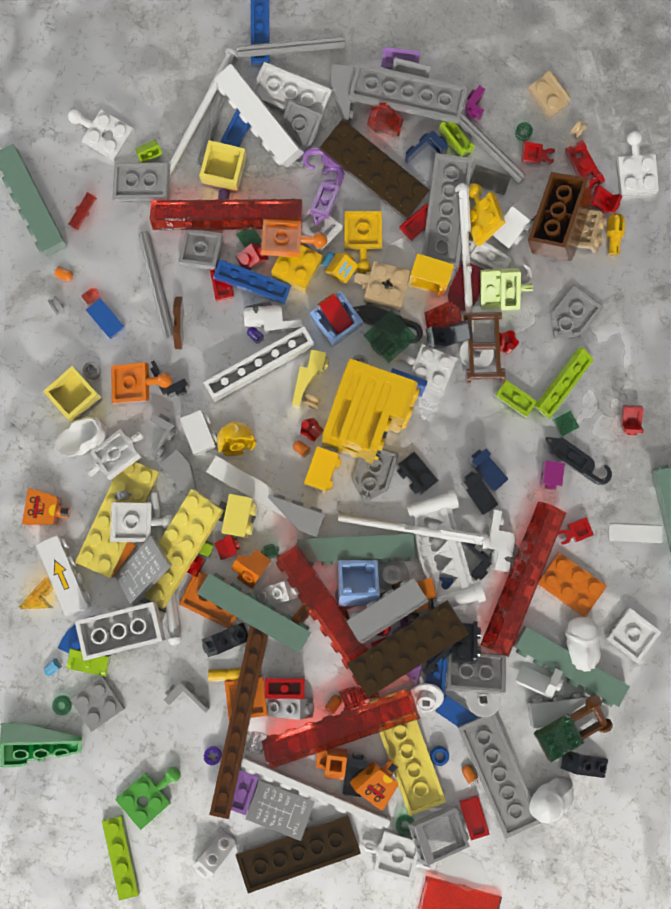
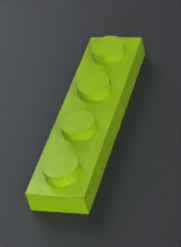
[534,347,594,419]
[102,815,140,901]

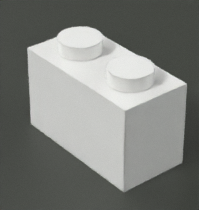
[180,410,217,456]

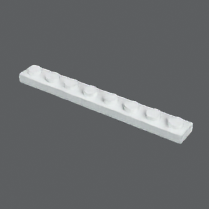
[241,755,391,829]

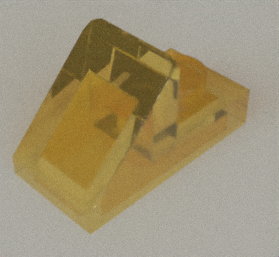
[19,577,54,609]

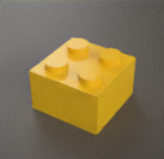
[271,244,323,294]

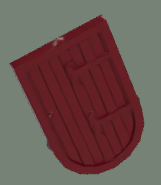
[448,260,485,311]

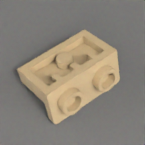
[528,70,570,118]
[577,210,607,253]

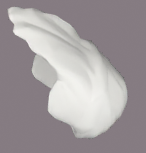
[55,416,106,457]
[565,616,601,672]
[529,776,574,824]

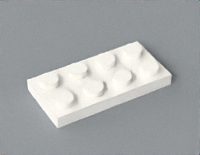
[253,62,332,113]

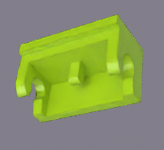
[438,121,475,157]
[66,648,111,677]

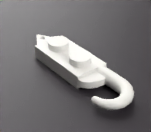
[469,241,532,284]

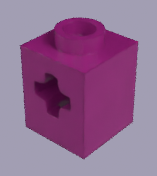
[540,460,565,490]

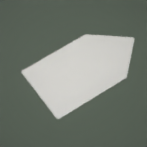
[383,236,416,280]
[438,851,489,891]

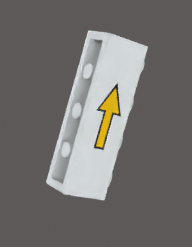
[36,535,92,616]

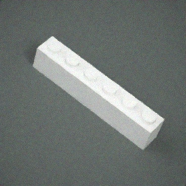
[214,64,304,168]
[203,326,314,402]

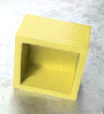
[199,140,247,192]
[43,366,102,422]
[221,494,258,539]

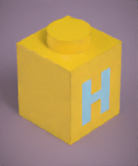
[325,252,358,284]

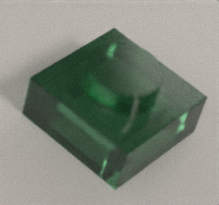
[236,225,262,249]
[552,411,579,436]

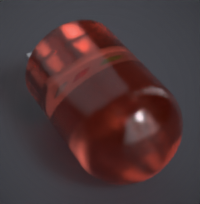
[79,288,99,306]

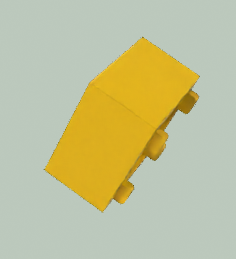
[408,253,454,297]
[304,446,341,493]

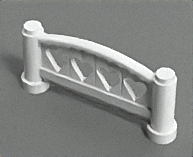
[407,489,486,607]

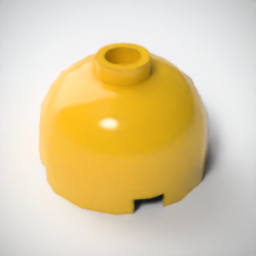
[217,421,256,456]

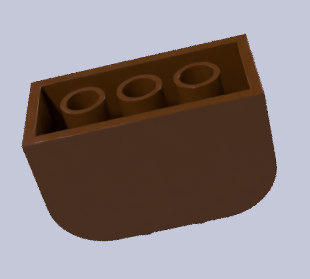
[528,172,591,261]

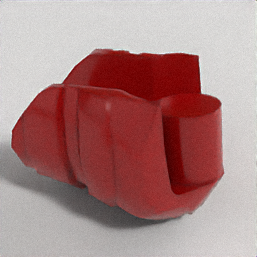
[499,330,519,353]
[300,417,324,442]

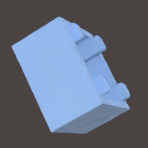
[310,291,363,348]
[337,560,380,606]

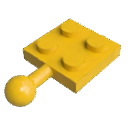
[469,183,506,246]
[344,211,382,274]

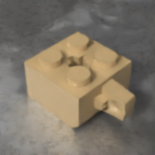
[354,261,411,312]

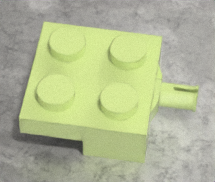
[480,268,533,310]

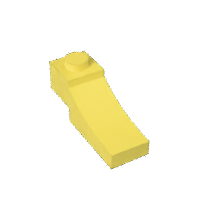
[292,349,329,408]

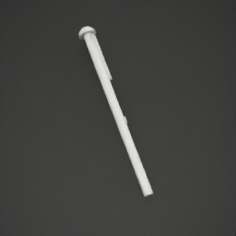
[169,48,238,176]
[455,183,474,333]
[150,492,182,645]
[338,514,491,549]

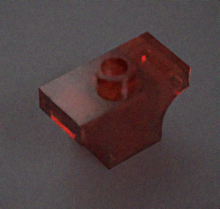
[367,102,403,137]
[424,302,462,328]

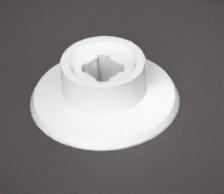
[460,336,494,370]
[378,558,409,591]
[409,683,444,712]
[466,692,501,717]

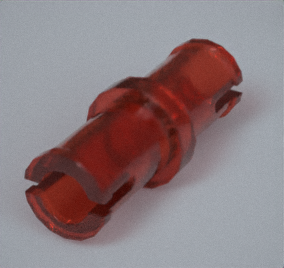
[68,192,97,230]

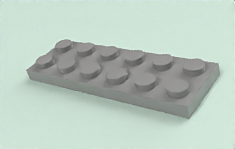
[349,63,467,124]
[422,153,473,269]
[458,714,542,839]

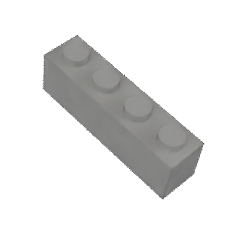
[347,578,429,644]

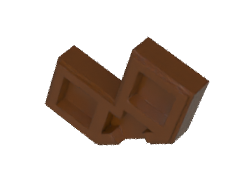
[173,297,184,349]

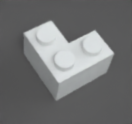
[493,195,539,248]

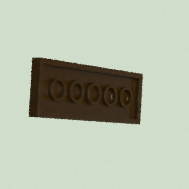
[319,119,430,220]
[347,600,469,698]
[235,814,361,894]

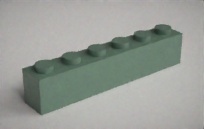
[0,144,67,256]
[297,534,415,566]
[197,572,311,654]
[513,626,630,707]

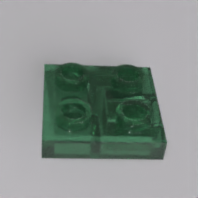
[363,310,417,364]
[534,713,585,763]

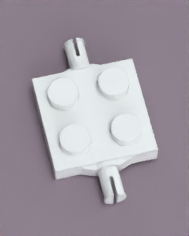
[86,429,144,480]
[364,830,431,882]

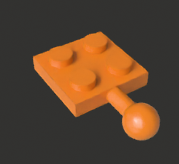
[261,219,327,257]
[111,362,172,404]

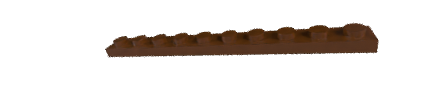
[209,625,269,819]

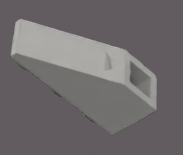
[331,64,355,123]
[160,449,197,497]
[268,493,325,537]
[527,692,588,728]

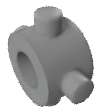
[114,491,131,501]

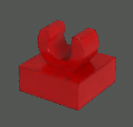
[187,556,206,577]

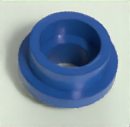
[430,746,450,766]

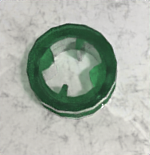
[515,122,533,142]

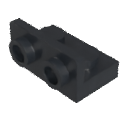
[396,451,439,496]
[452,621,481,664]

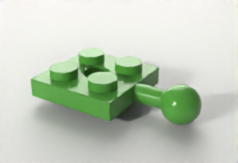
[115,767,181,830]

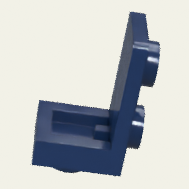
[405,130,448,164]
[469,448,508,491]

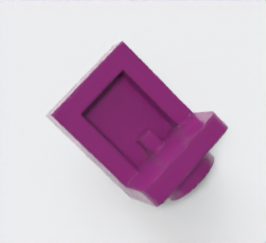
[465,85,485,120]

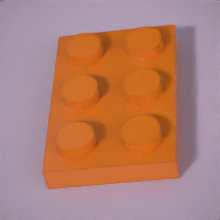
[536,552,607,617]

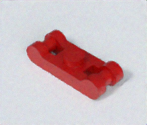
[565,140,605,189]

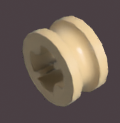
[570,119,588,138]
[302,394,321,409]

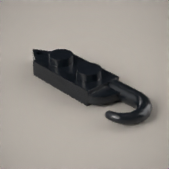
[353,303,423,344]
[545,436,612,485]

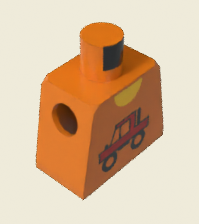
[22,488,71,526]
[350,759,399,811]

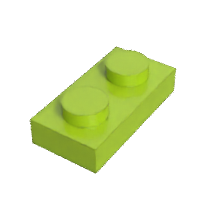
[495,380,538,418]

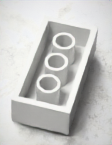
[75,601,166,661]

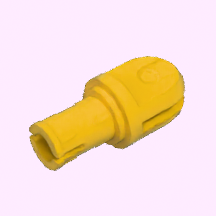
[606,213,625,255]

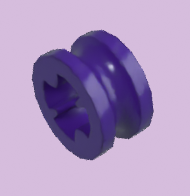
[203,746,222,766]

